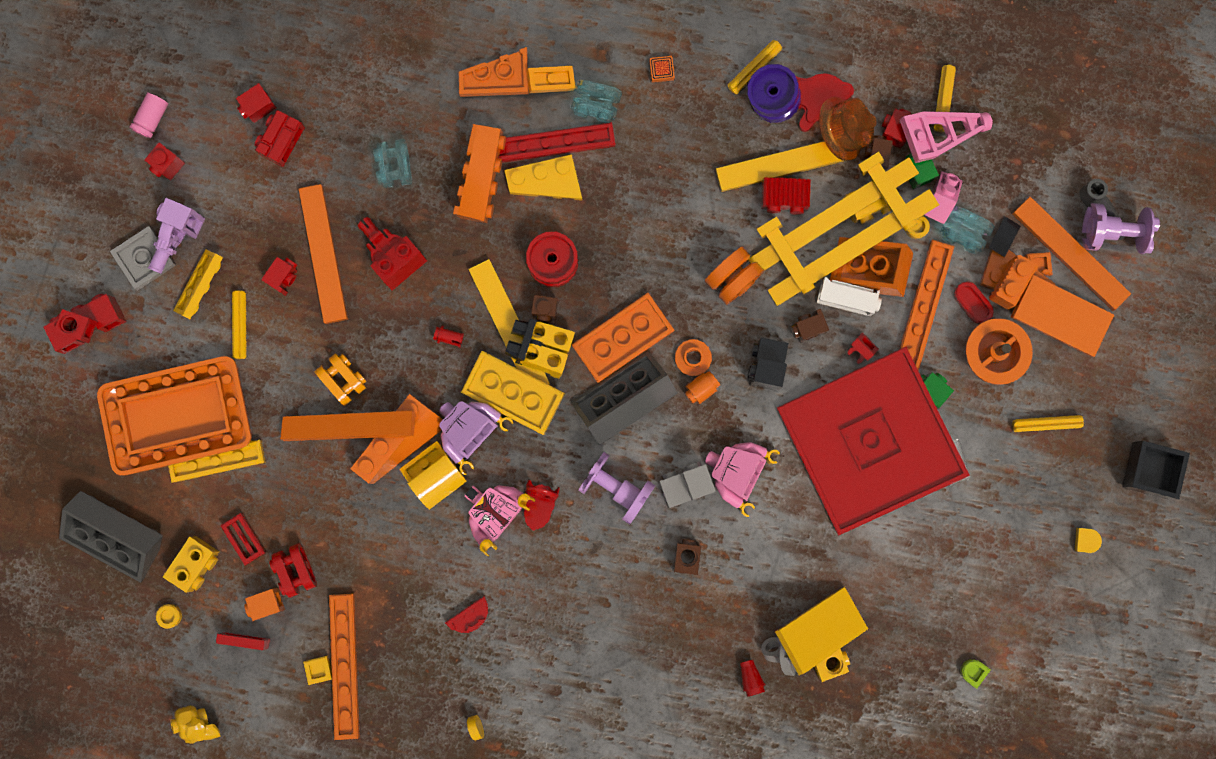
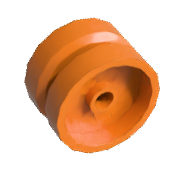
[704,246,765,306]

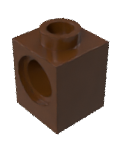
[673,539,701,575]

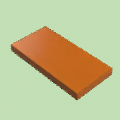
[1011,275,1114,357]
[572,293,675,383]

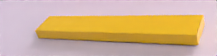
[715,135,856,192]
[469,259,550,385]

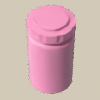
[129,92,169,138]

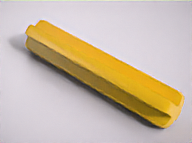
[727,40,782,94]
[933,65,956,133]
[232,290,246,359]
[1012,415,1084,432]

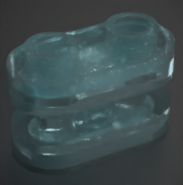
[571,80,622,123]
[373,139,412,189]
[940,206,995,254]

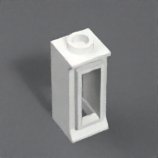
[816,277,882,317]

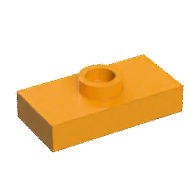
[526,66,576,93]

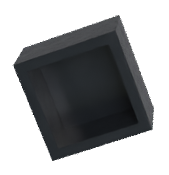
[1122,441,1190,500]

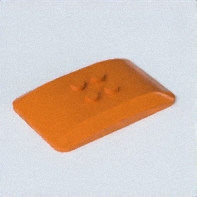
[97,356,252,476]

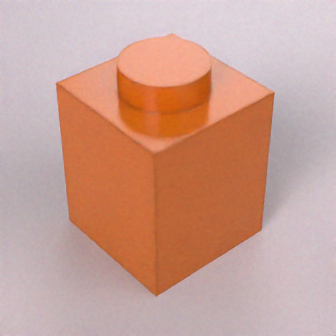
[244,588,285,621]

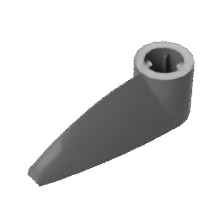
[1079,179,1126,240]

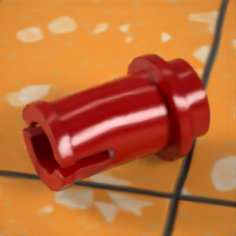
[433,326,464,348]

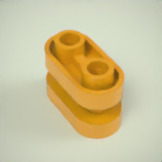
[314,353,367,406]

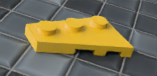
[504,155,582,201]

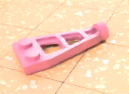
[900,112,992,163]

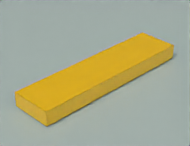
[168,440,266,483]

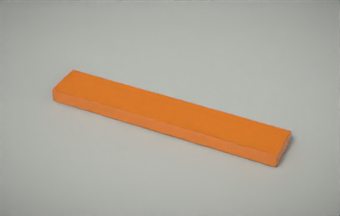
[299,184,348,324]
[1012,197,1131,311]
[899,239,955,371]
[280,411,416,441]
[329,593,360,740]

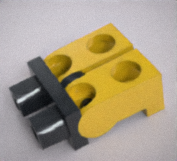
[505,319,575,379]

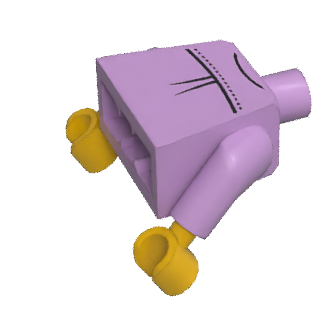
[439,401,513,475]

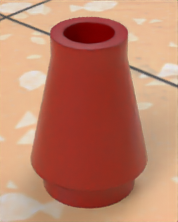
[740,660,766,697]

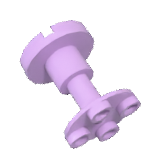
[1082,203,1160,254]
[578,452,656,525]

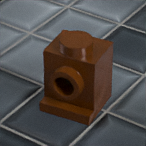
[864,135,892,171]
[531,295,559,325]
[790,308,829,343]

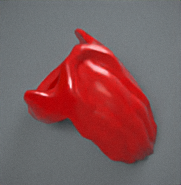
[524,480,560,531]

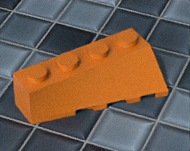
[453,124,506,223]
[350,394,443,484]

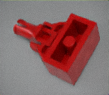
[358,217,427,291]

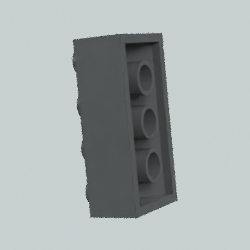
[571,351,678,445]
[59,491,163,583]

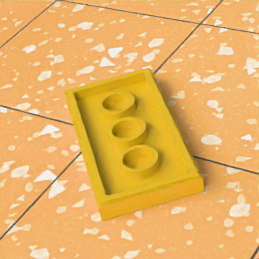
[461,351,565,435]
[775,587,868,675]

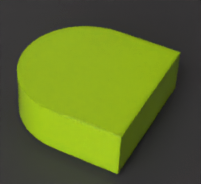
[960,659,991,689]

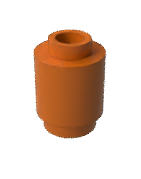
[685,371,720,405]

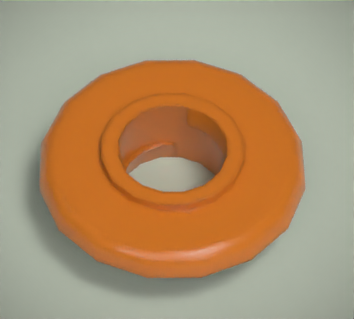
[675,339,712,376]

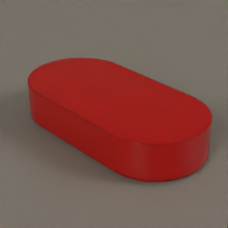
[954,282,994,324]

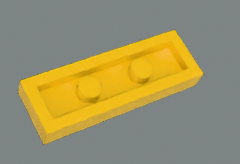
[173,249,223,319]

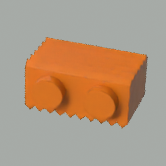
[989,255,1038,310]

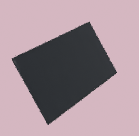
[989,217,1021,257]

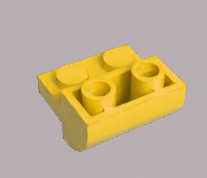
[399,441,467,510]

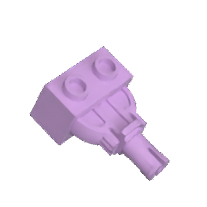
[148,198,205,274]

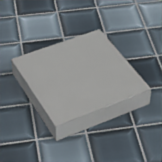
[110,226,176,291]

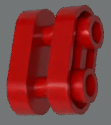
[269,543,317,598]

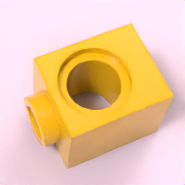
[814,649,850,682]

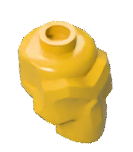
[170,705,221,744]

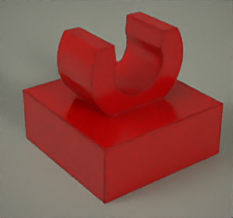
[848,332,879,364]

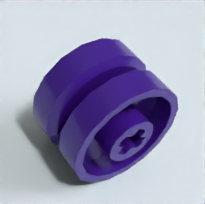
[747,64,801,123]

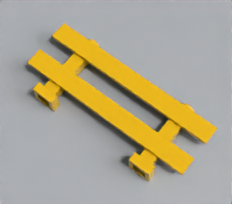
[749,152,939,306]

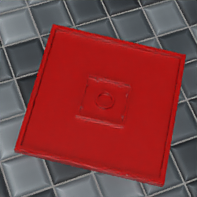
[777,346,970,536]

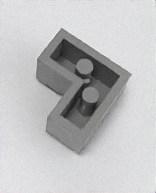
[659,462,716,508]

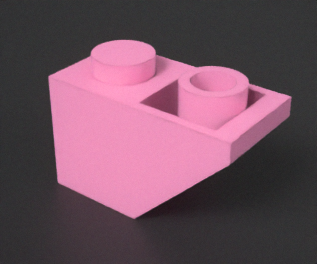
[925,171,963,224]

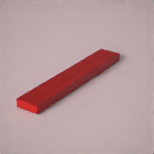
[499,122,615,163]

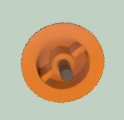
[966,319,1033,385]

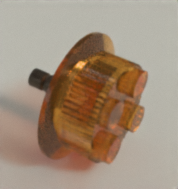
[817,97,877,161]

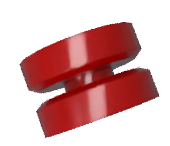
[526,232,578,288]

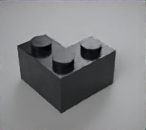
[747,338,789,391]

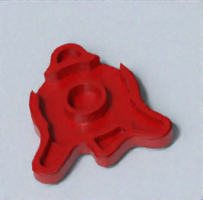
[796,73,854,132]

